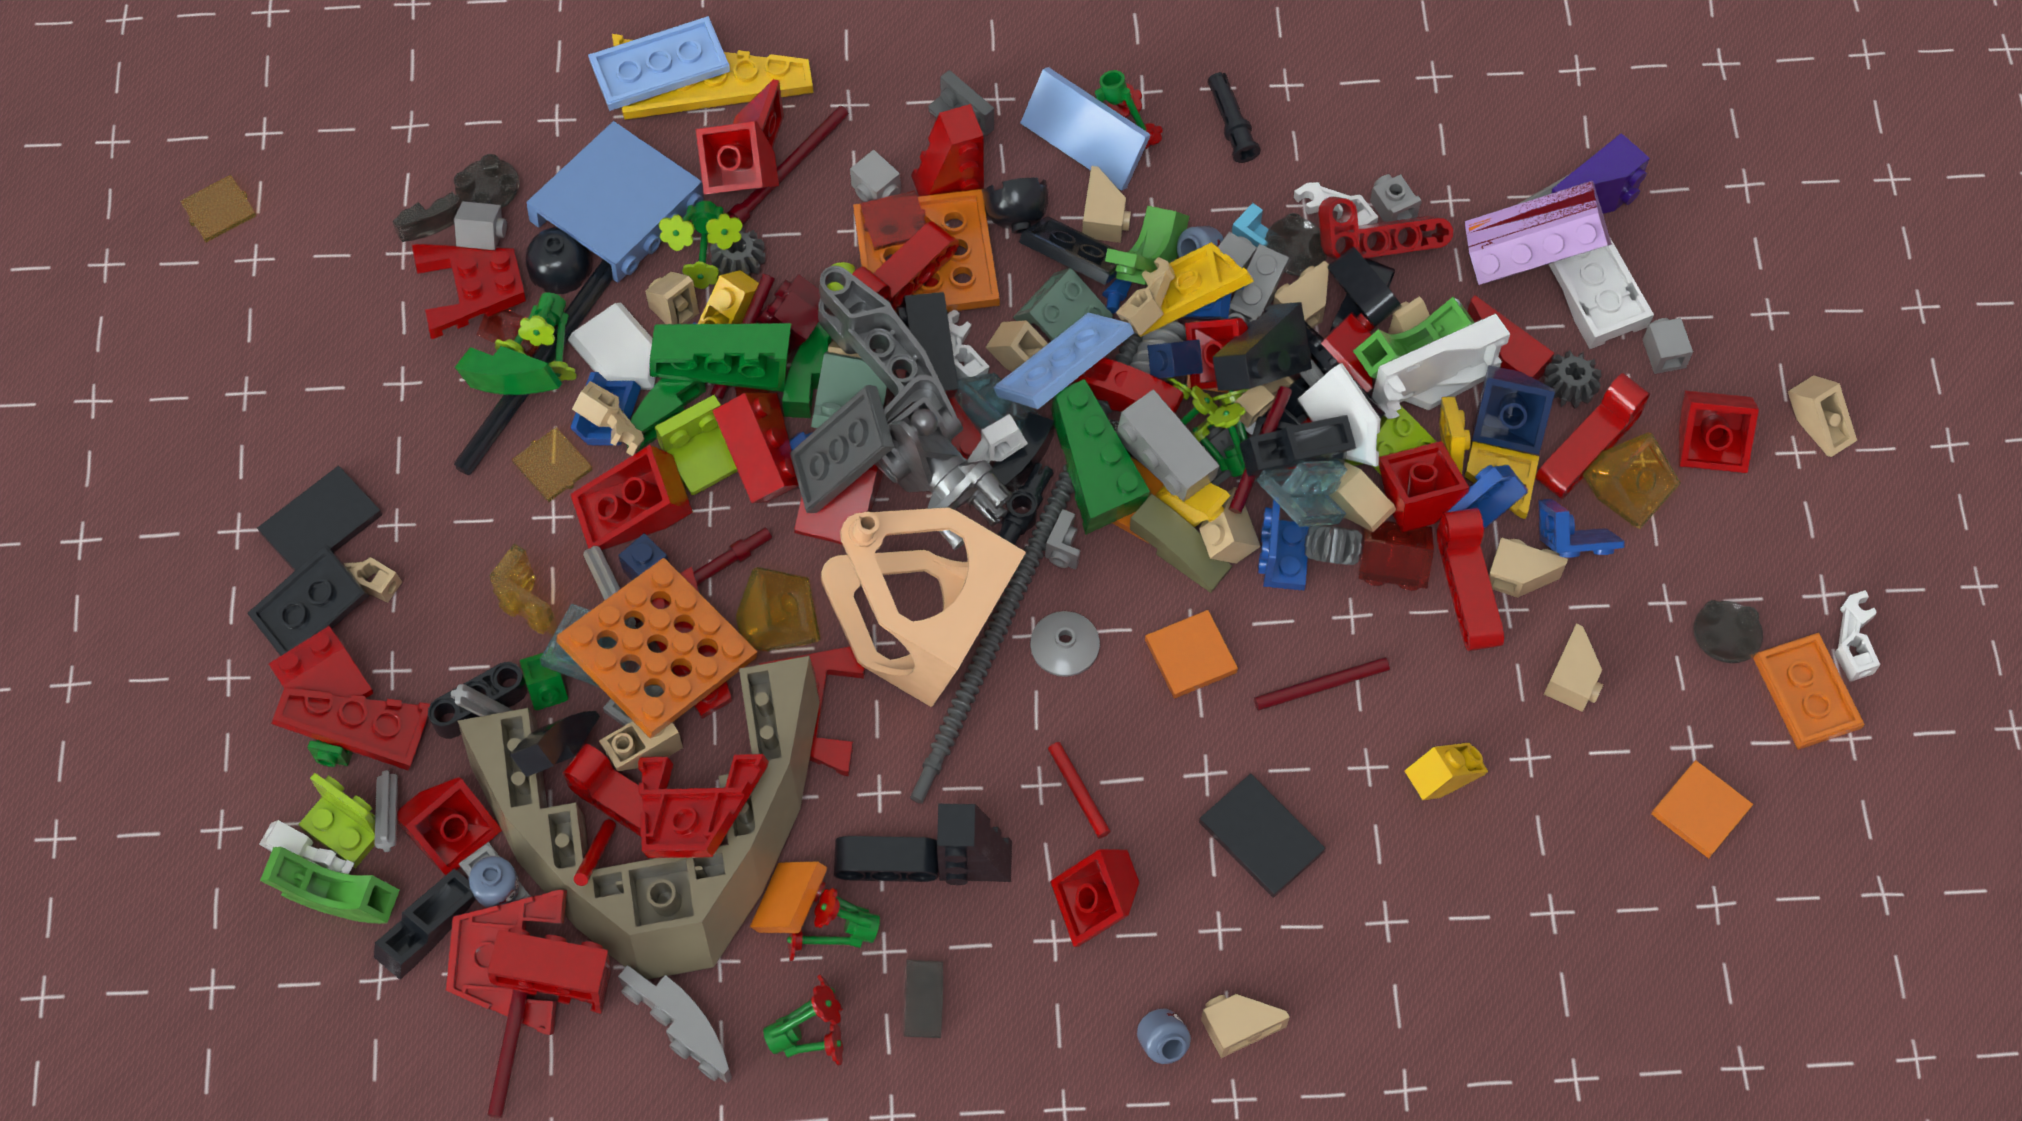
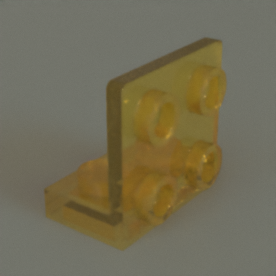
[489,544,559,637]

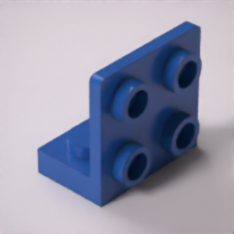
[1258,497,1310,591]
[1539,499,1625,558]

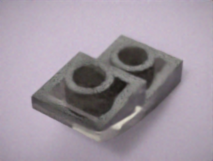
[392,192,461,242]
[903,959,943,1038]

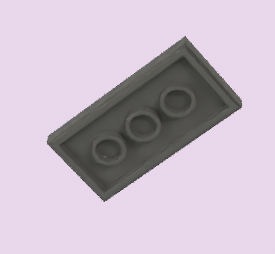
[790,385,894,513]

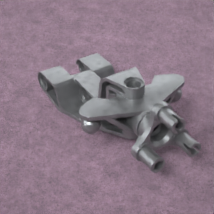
[818,266,1013,550]

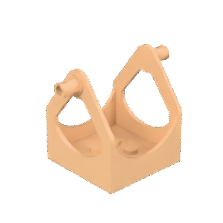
[821,507,1026,707]

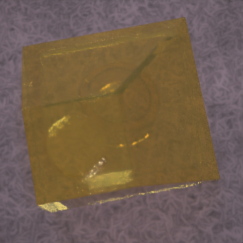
[1583,432,1681,529]
[736,567,820,652]

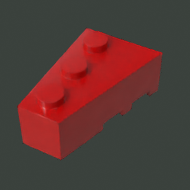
[911,104,984,197]
[712,393,799,503]

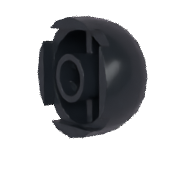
[983,177,1048,234]
[526,227,592,294]

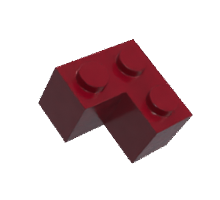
[757,274,820,355]

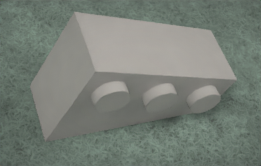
[1117,389,1219,502]

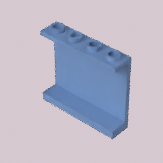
[526,121,704,283]

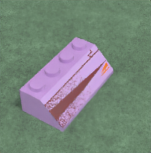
[1465,181,1612,285]

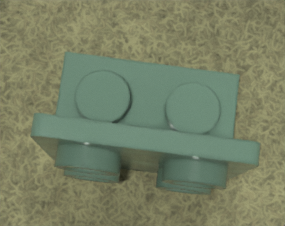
[1013,268,1113,341]
[811,352,887,428]

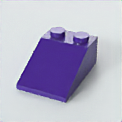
[1551,133,1650,214]

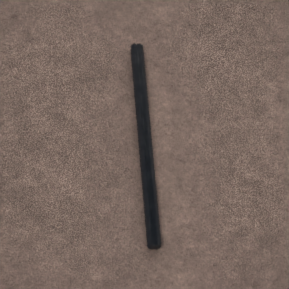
[454,259,613,475]

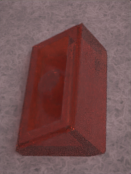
[476,309,539,357]

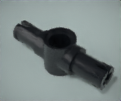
[998,463,1054,545]

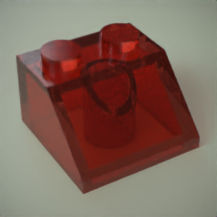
[1358,521,1434,591]

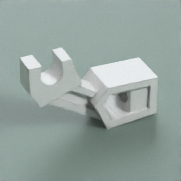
[1293,182,1378,226]
[947,310,990,392]
[967,414,1028,463]
[1834,590,1880,682]
[259,820,354,874]

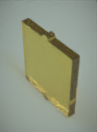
[180,174,256,242]
[512,427,593,502]

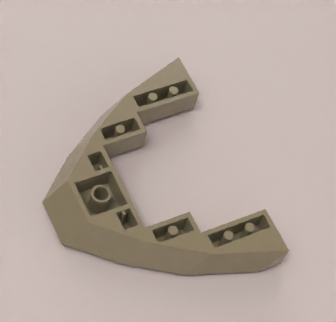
[458,656,820,980]

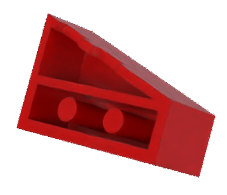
[487,928,611,1014]

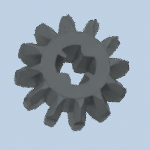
[710,226,766,276]
[1543,350,1601,409]
[1304,524,1363,565]

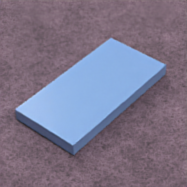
[588,16,730,111]
[1020,67,1151,191]
[993,312,1134,409]

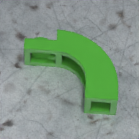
[1105,206,1190,285]
[1353,297,1475,379]
[260,847,400,924]

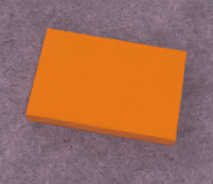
[1753,633,1865,750]

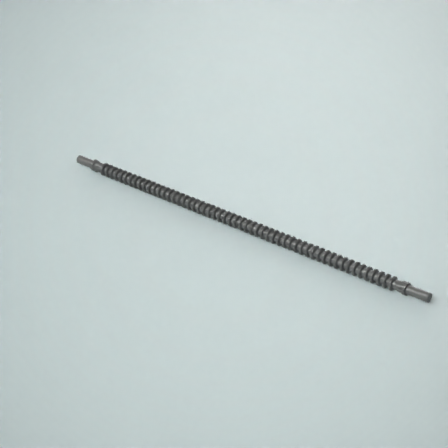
[910,259,1174,804]

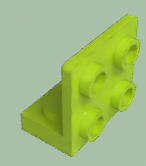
[655,395,738,495]
[1345,405,1437,475]
[298,773,375,869]

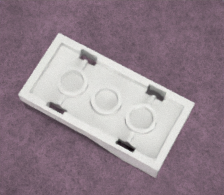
[1549,238,1654,349]
[1372,314,1510,419]

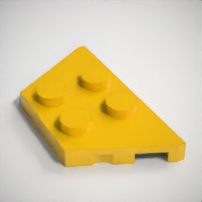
[1138,242,1254,337]

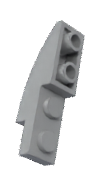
[1220,244,1290,325]
[618,965,732,1084]

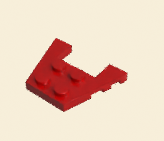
[412,244,526,339]
[759,646,865,776]
[638,754,769,858]
[446,890,567,1035]

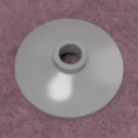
[1030,611,1100,677]

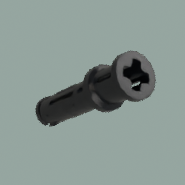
[1207,72,1261,163]

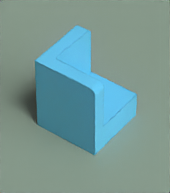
[1232,203,1280,250]

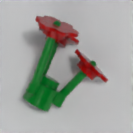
[1095,70,1163,150]
[787,881,880,961]
[763,974,843,1066]

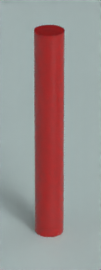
[1048,742,1111,839]
[574,819,616,886]

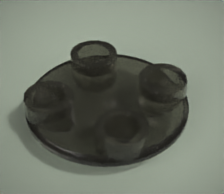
[454,154,520,209]
[1265,213,1327,276]
[1693,600,1763,663]

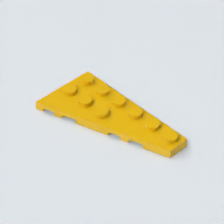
[612,34,814,120]

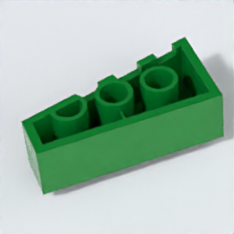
[650,323,791,392]
[1051,379,1150,535]

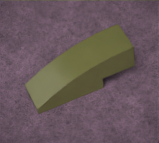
[1130,494,1232,593]

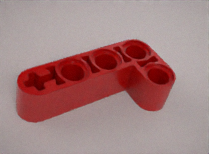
[1318,196,1453,259]
[852,221,959,311]
[1535,373,1650,499]
[1437,507,1504,651]
[563,744,643,837]

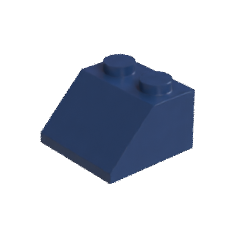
[1472,365,1555,455]

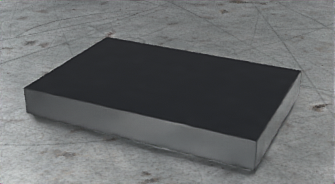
[1019,216,1117,285]
[257,465,382,571]
[247,544,369,656]
[1199,773,1326,898]

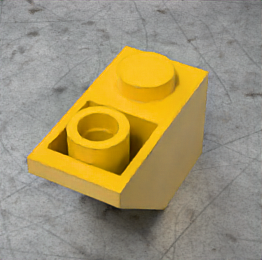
[698,270,759,324]
[1155,483,1231,527]
[1405,743,1488,800]

